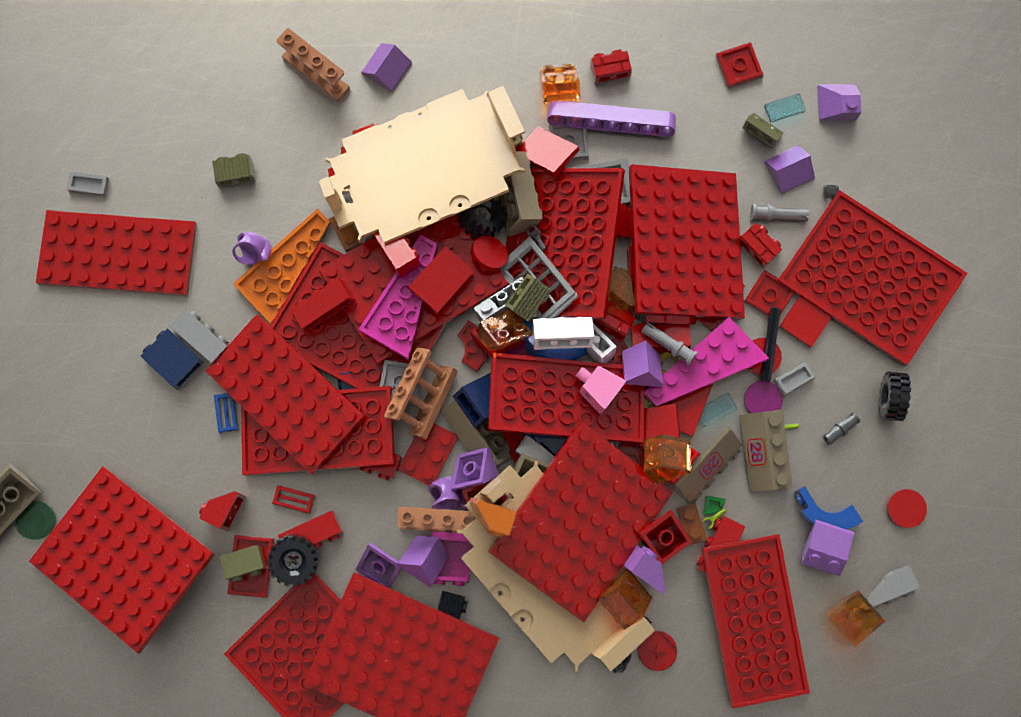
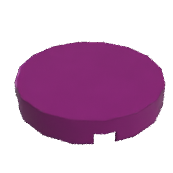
[744,381,783,413]

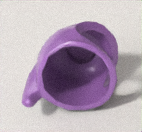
[232,232,271,265]
[428,476,468,511]

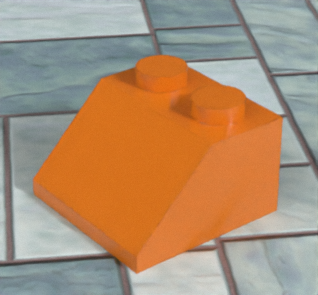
[470,497,517,538]

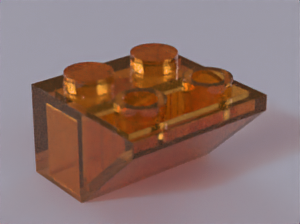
[539,63,580,103]
[478,309,533,350]

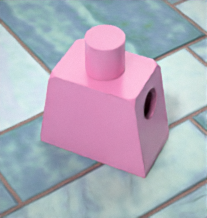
[576,366,626,414]

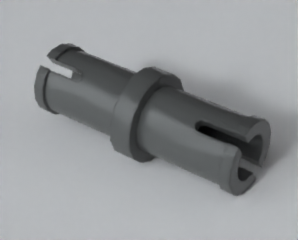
[822,413,860,445]

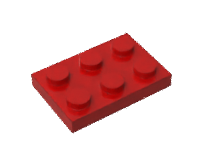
[397,423,458,486]

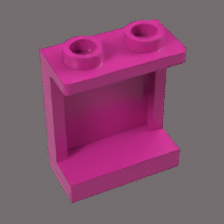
[432,532,471,586]

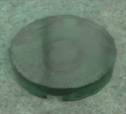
[15,501,56,540]

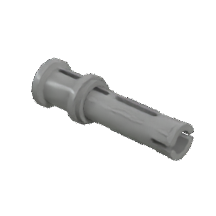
[750,203,809,221]
[642,322,698,367]

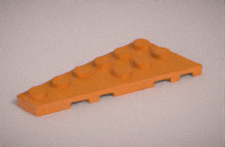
[233,209,331,324]

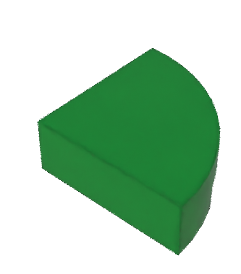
[703,495,726,516]

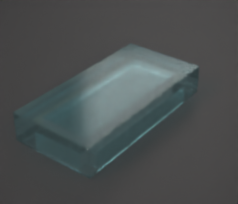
[764,93,806,123]
[700,392,738,428]

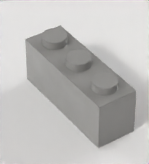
[170,309,229,364]

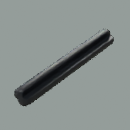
[760,307,781,382]

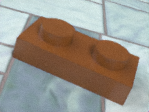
[329,216,362,253]
[676,502,707,546]

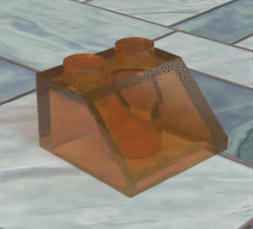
[608,266,635,312]
[644,434,691,484]
[599,569,652,629]
[825,590,886,647]

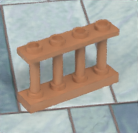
[276,28,350,102]
[384,348,458,440]
[397,506,475,533]

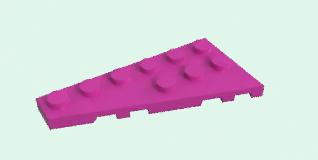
[359,235,437,360]
[644,317,769,407]

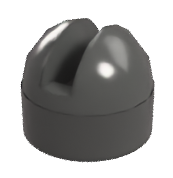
[823,184,839,198]

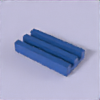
[214,393,239,433]

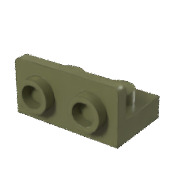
[743,113,783,148]

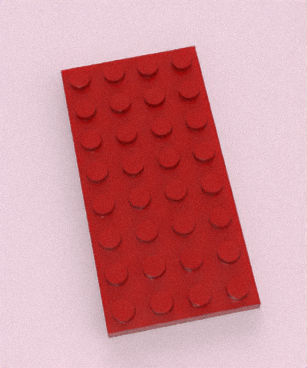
[35,210,197,296]
[205,314,366,475]
[488,353,645,444]
[241,386,395,476]
[701,534,810,709]

